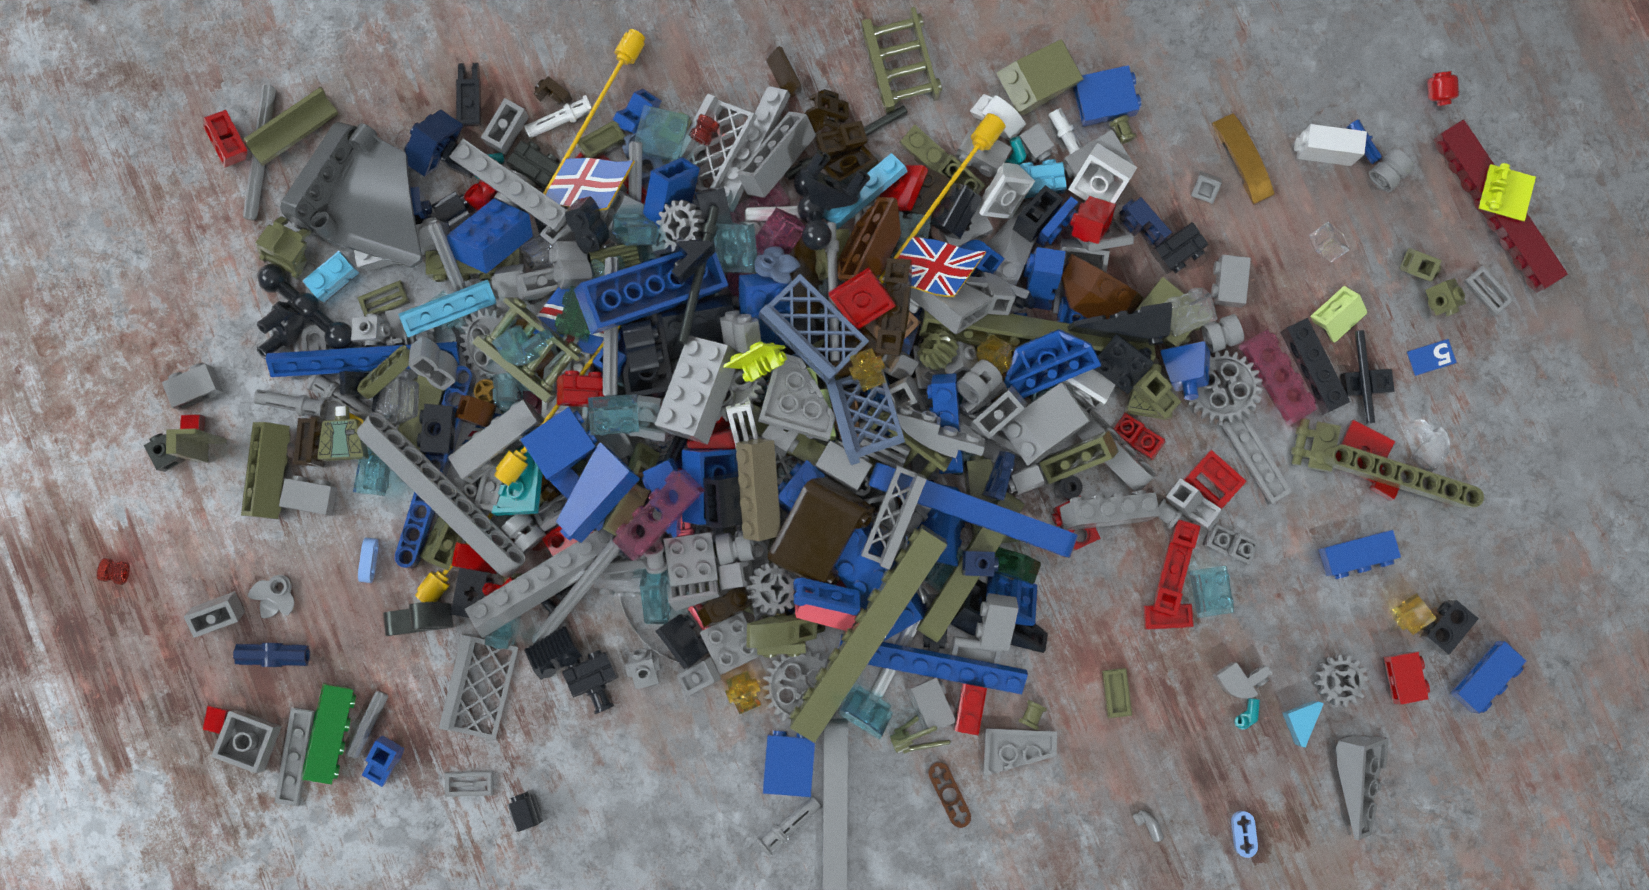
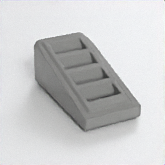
[666,580,720,611]

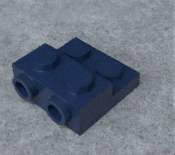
[1118,197,1172,247]

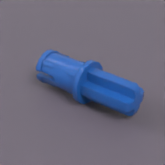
[1346,119,1382,164]

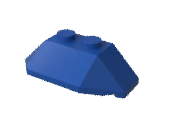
[1004,329,1101,398]

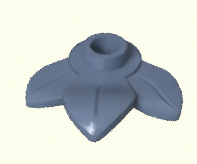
[754,246,800,284]

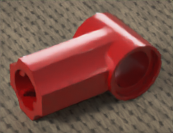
[464,180,498,211]

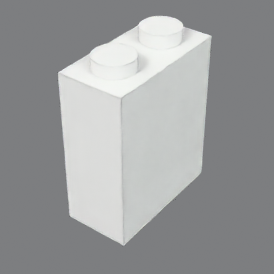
[1294,124,1367,166]

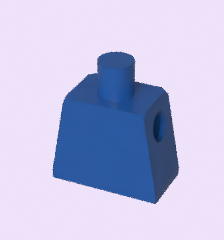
[1161,341,1210,400]

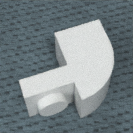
[970,94,1026,140]

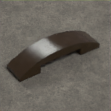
[875,258,912,356]

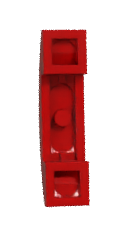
[1153,520,1201,617]

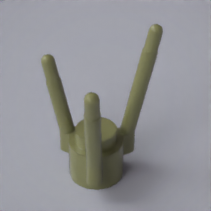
[890,715,951,754]

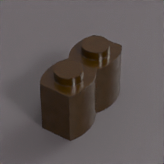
[697,587,752,628]

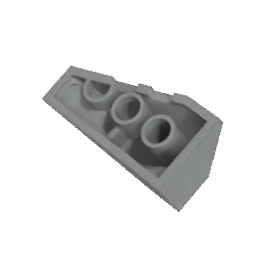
[975,199,1037,286]

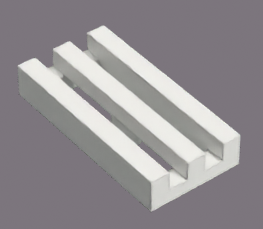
[726,401,758,450]

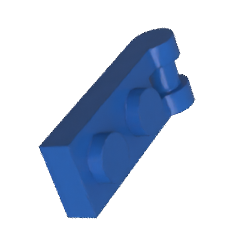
[793,578,860,616]

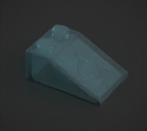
[838,686,893,740]

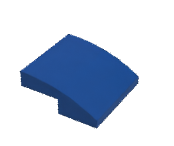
[986,572,1038,626]

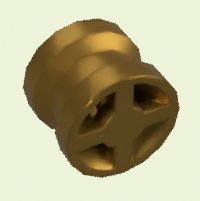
[474,379,500,404]

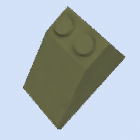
[996,39,1084,116]

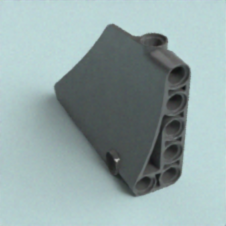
[280,122,423,268]

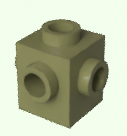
[1425,278,1466,317]

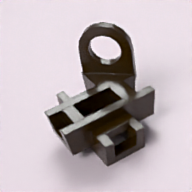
[804,89,849,133]

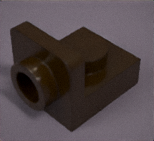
[533,76,572,104]

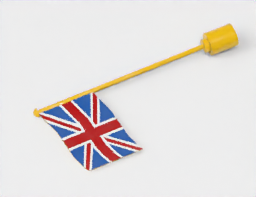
[878,113,1006,297]

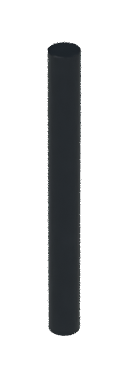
[1355,330,1375,424]

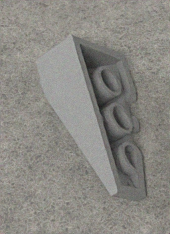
[1336,736,1388,840]

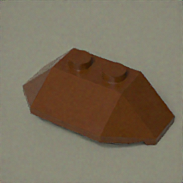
[837,197,901,281]
[1061,254,1144,319]

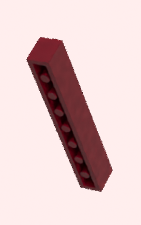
[1433,119,1568,293]

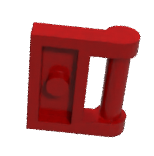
[1183,450,1247,509]

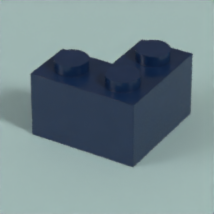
[404,109,463,177]

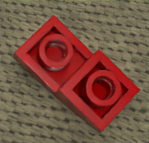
[1113,413,1166,461]

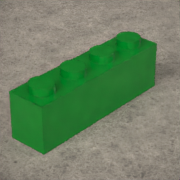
[301,683,356,785]

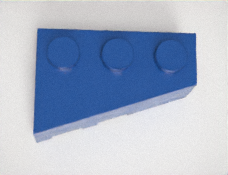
[1023,247,1066,311]
[907,484,966,566]

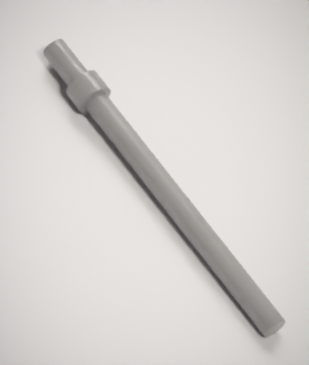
[825,222,840,363]

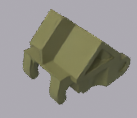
[255,216,311,279]

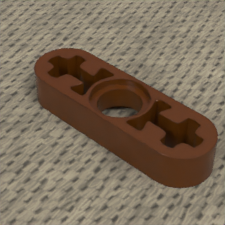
[928,762,971,828]

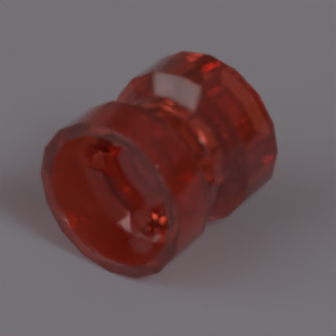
[689,114,720,146]
[97,558,130,585]

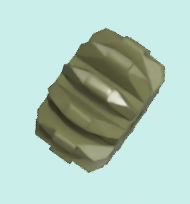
[917,329,959,371]

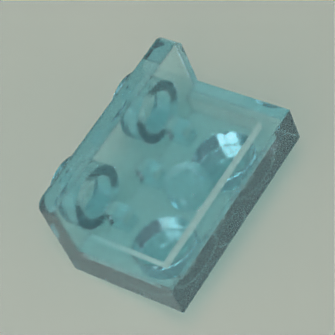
[1190,566,1234,618]

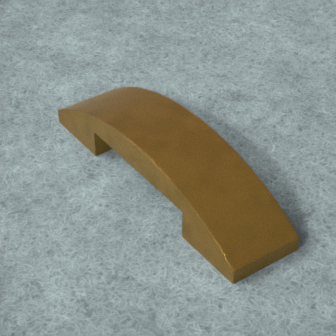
[1212,113,1274,205]

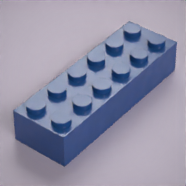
[574,251,728,335]
[834,524,927,641]

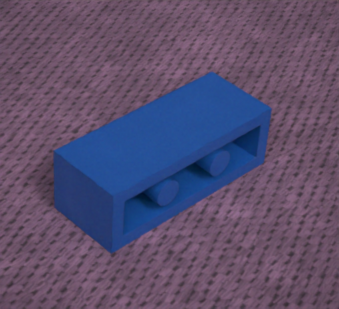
[1319,530,1401,579]
[1450,641,1526,714]

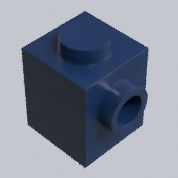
[962,551,999,576]

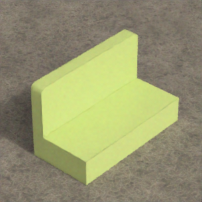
[1310,286,1367,343]

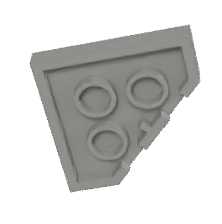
[758,354,835,441]

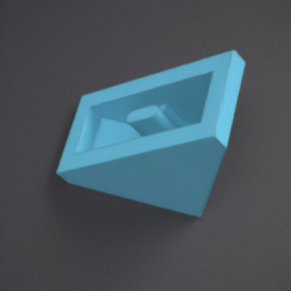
[1282,701,1324,748]

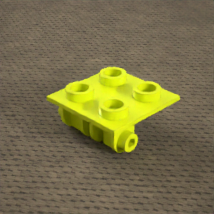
[1478,163,1536,221]
[723,342,787,382]

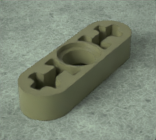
[357,345,410,399]

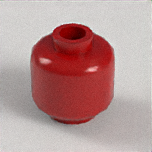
[1427,71,1459,106]

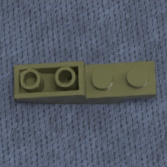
[898,125,985,194]
[602,442,660,539]
[746,614,825,648]

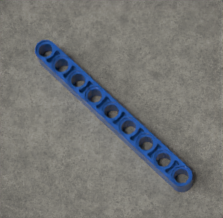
[395,366,476,569]
[868,462,1078,558]

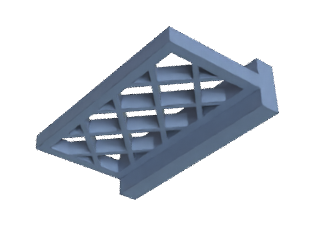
[758,274,869,384]
[826,365,905,465]

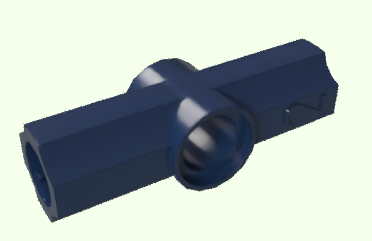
[233,643,310,667]

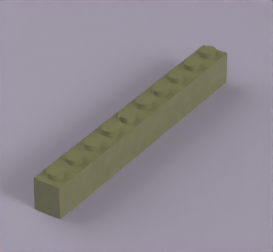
[919,308,1156,372]
[789,524,947,743]

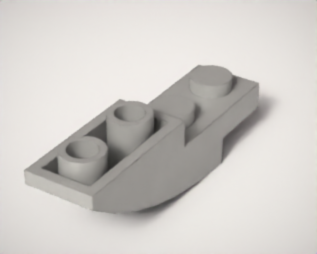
[894,405,985,458]

